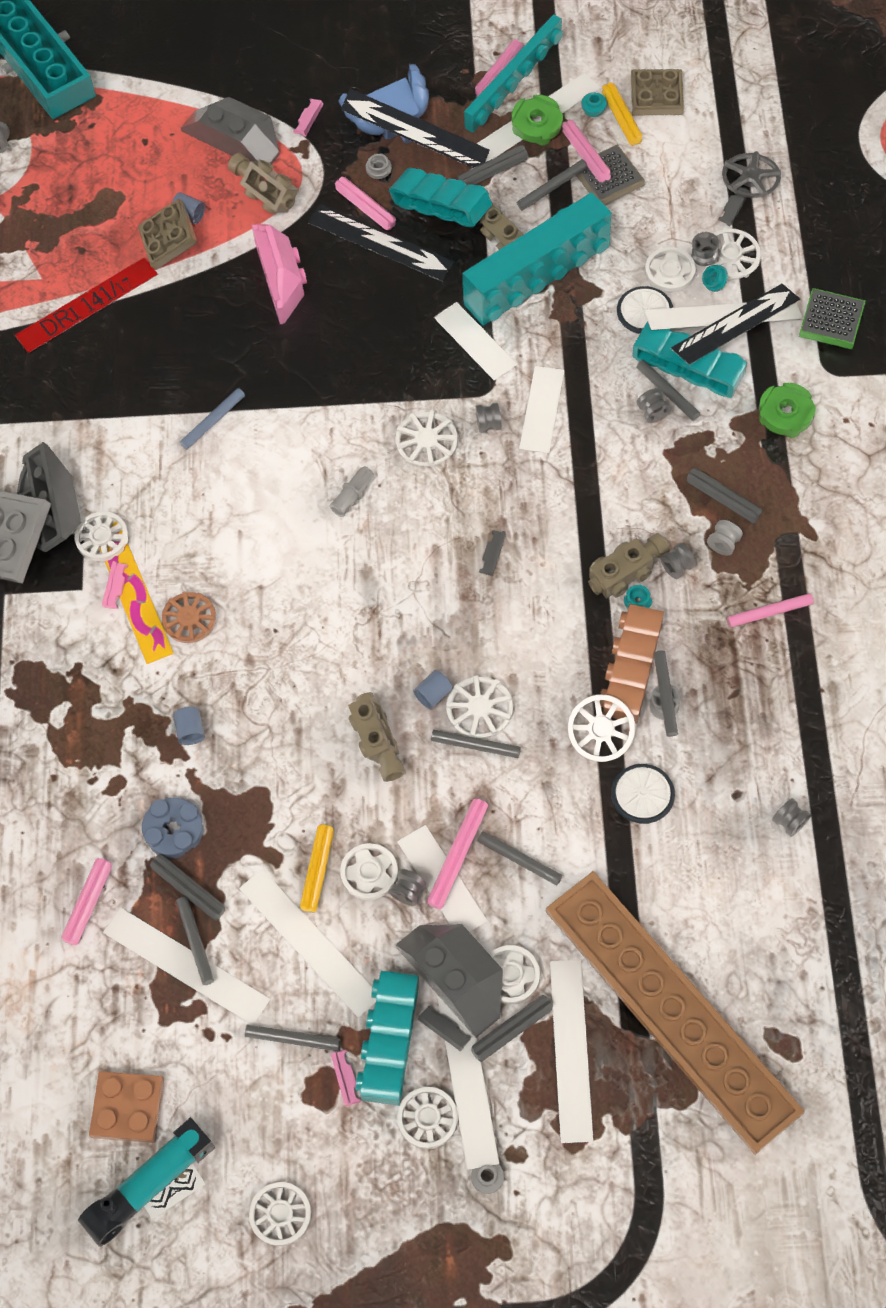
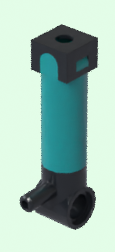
[78,1117,215,1247]

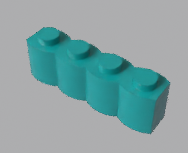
[389,168,492,227]
[632,321,747,398]
[356,971,419,1106]

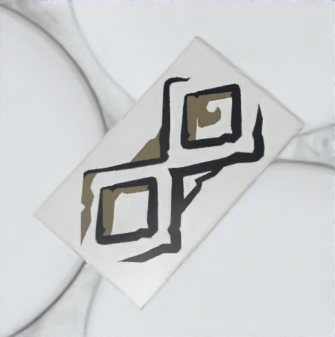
[144,1164,205,1220]

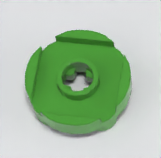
[511,95,563,145]
[759,383,816,438]

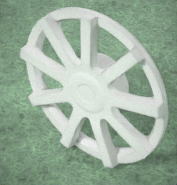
[705,229,761,281]
[395,410,458,466]
[446,675,513,738]
[568,694,635,762]

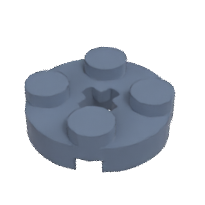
[142,798,204,859]

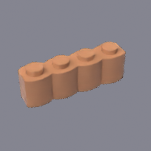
[600,604,664,724]

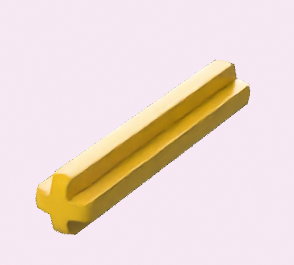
[602,82,642,146]
[300,824,334,913]

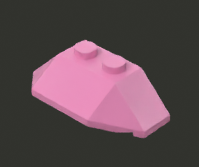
[252,223,307,324]

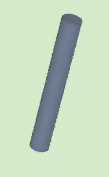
[180,388,245,450]

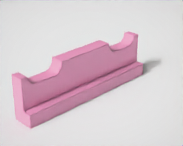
[293,99,323,137]
[102,561,128,609]
[330,1050,361,1107]

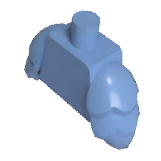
[338,64,429,144]

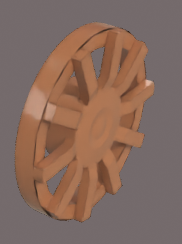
[162,592,216,643]

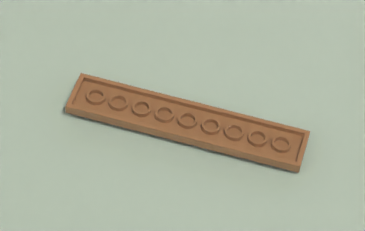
[545,871,805,1155]

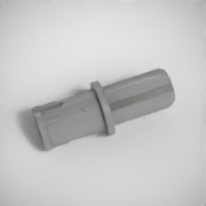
[329,466,374,517]

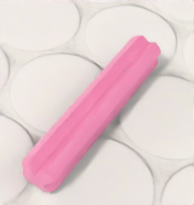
[475,39,524,96]
[335,177,396,230]
[61,858,112,945]

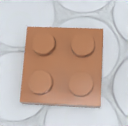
[89,1071,164,1143]

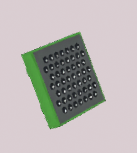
[799,288,866,349]

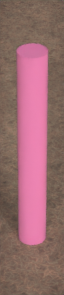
[727,593,813,628]

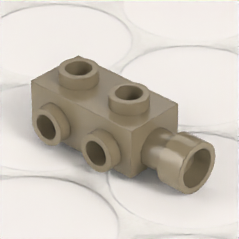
[228,153,299,214]
[479,201,524,250]
[588,533,670,599]
[348,692,406,782]

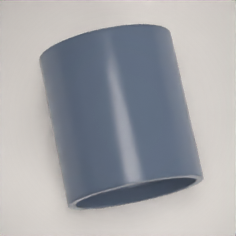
[172,192,205,224]
[413,670,453,709]
[173,707,205,745]

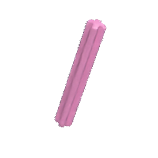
[562,119,611,183]
[427,798,488,909]

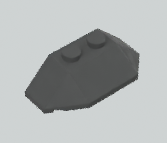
[181,97,280,164]
[17,442,82,552]
[395,924,503,1038]

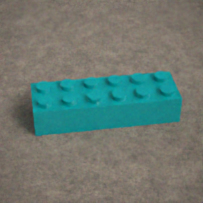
[0,0,96,120]
[463,192,612,326]

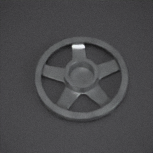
[722,151,781,198]

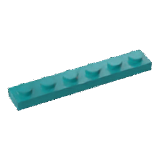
[464,14,563,133]

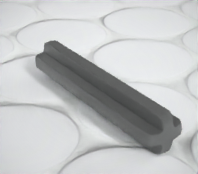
[457,145,528,185]
[686,468,762,523]
[150,854,226,920]
[471,995,553,1062]

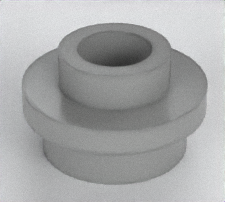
[366,154,392,179]
[471,1164,504,1194]

